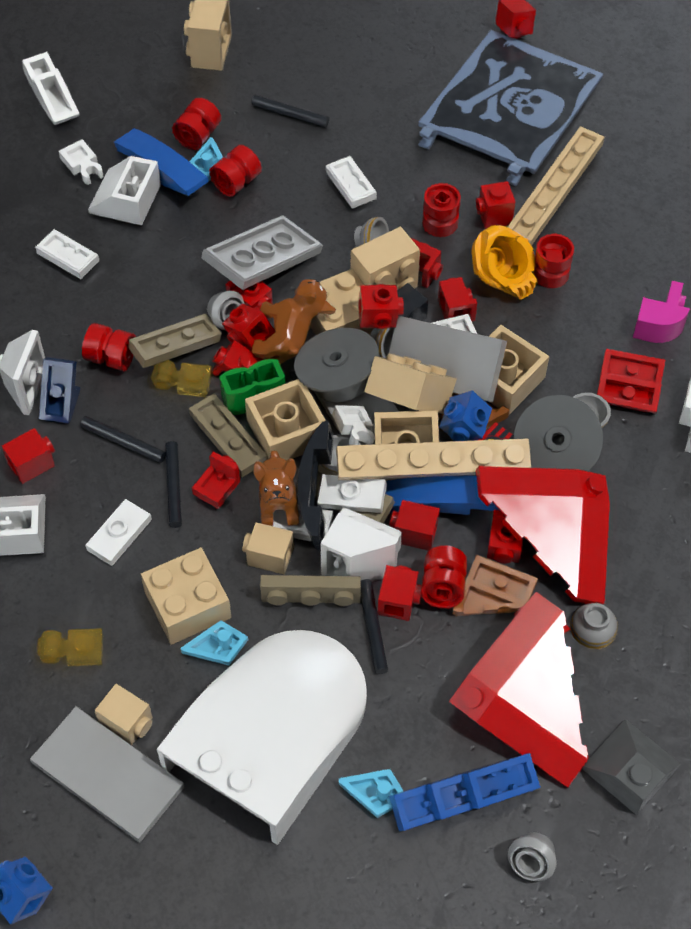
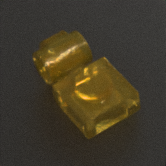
[151,360,212,397]
[37,629,103,666]

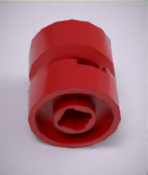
[172,98,222,150]
[209,145,262,197]
[422,183,461,237]
[532,233,574,289]
[82,323,136,371]
[421,545,467,608]

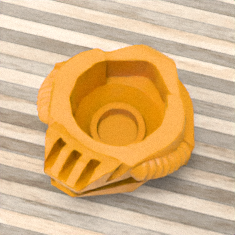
[472,225,537,300]

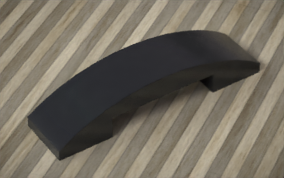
[298,421,334,550]

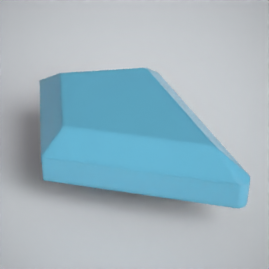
[190,137,223,180]
[181,620,249,665]
[339,769,403,818]

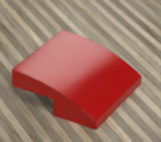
[597,348,665,414]

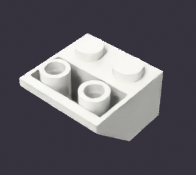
[88,156,161,225]
[0,494,46,556]
[321,513,399,582]

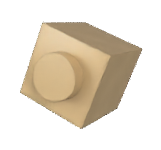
[242,522,294,575]
[95,684,153,745]

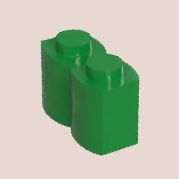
[219,359,285,415]

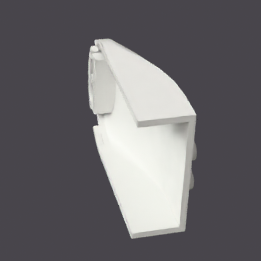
[157,630,367,845]

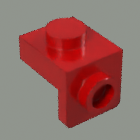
[411,238,443,288]
[211,340,264,376]
[192,452,240,509]

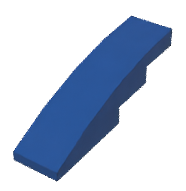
[114,128,209,196]
[385,476,499,515]
[389,753,541,831]

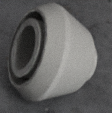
[207,291,245,331]
[508,832,557,881]

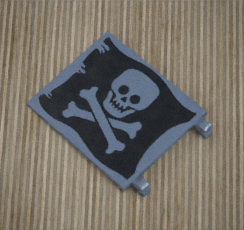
[418,30,603,186]

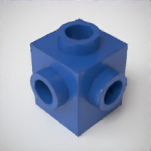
[440,390,492,441]
[0,857,53,924]

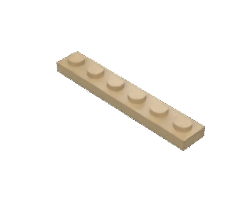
[508,126,605,246]
[336,439,531,480]

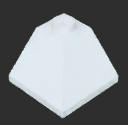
[0,330,45,415]

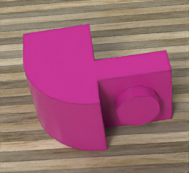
[633,281,690,343]

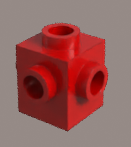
[358,284,404,329]
[222,304,275,351]

